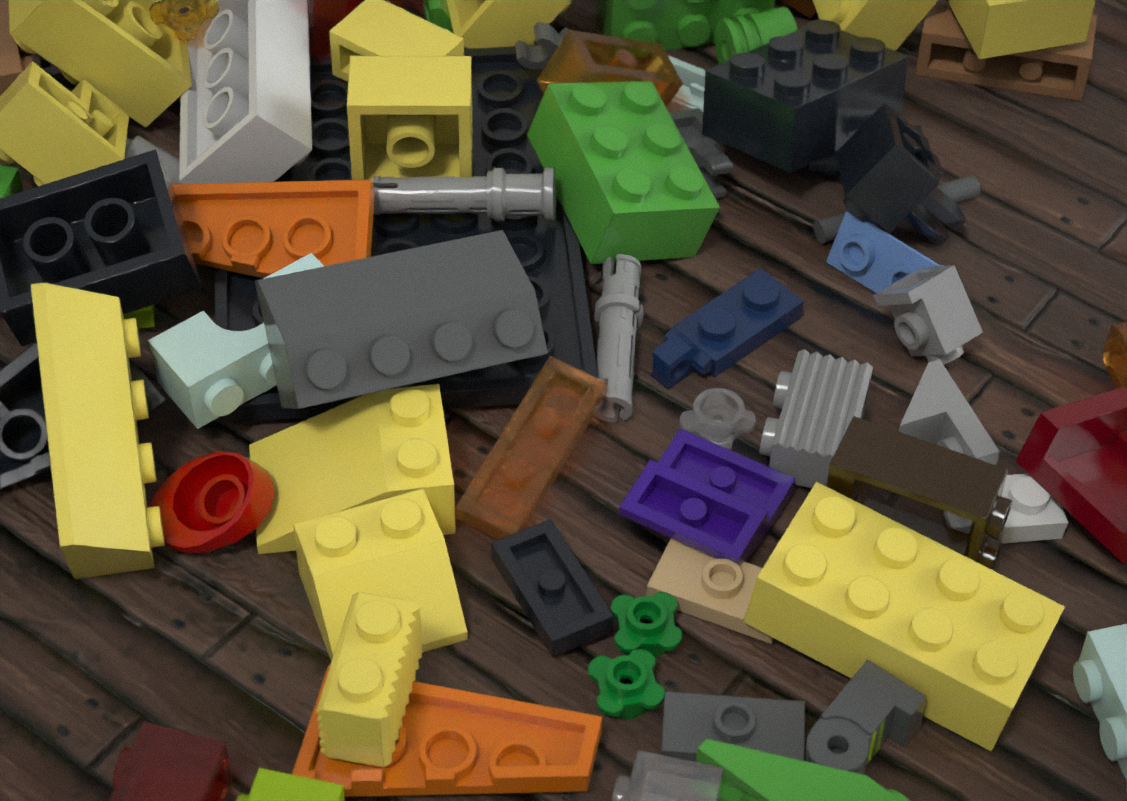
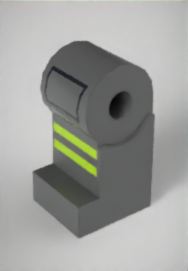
[805,660,927,775]

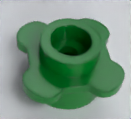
[611,592,682,657]
[588,649,665,719]

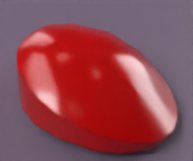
[150,451,274,553]

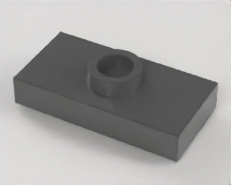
[661,691,805,767]

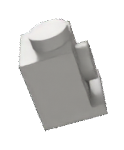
[873,265,983,364]

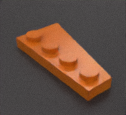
[292,665,602,797]

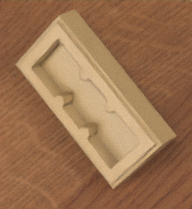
[646,538,774,644]

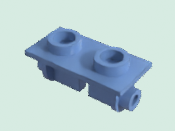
[826,210,944,293]

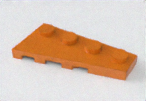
[172,180,375,278]

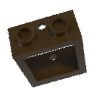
[826,416,1013,570]

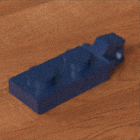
[651,268,804,390]

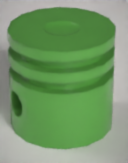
[715,6,798,64]

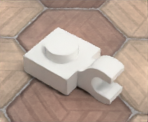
[943,473,1068,544]

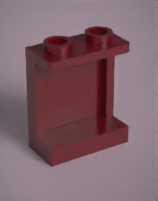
[1015,386,1127,565]

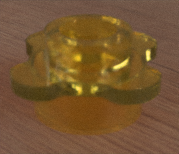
[149,0,219,41]

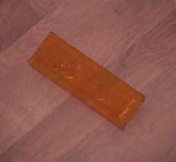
[456,356,607,539]

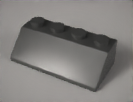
[255,230,548,409]

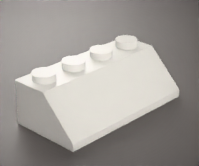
[179,0,313,184]

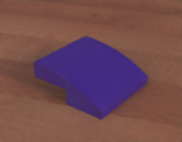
[619,429,796,566]

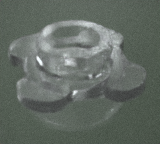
[679,388,756,450]

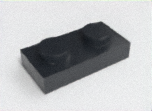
[491,519,613,657]

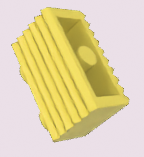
[316,592,422,767]

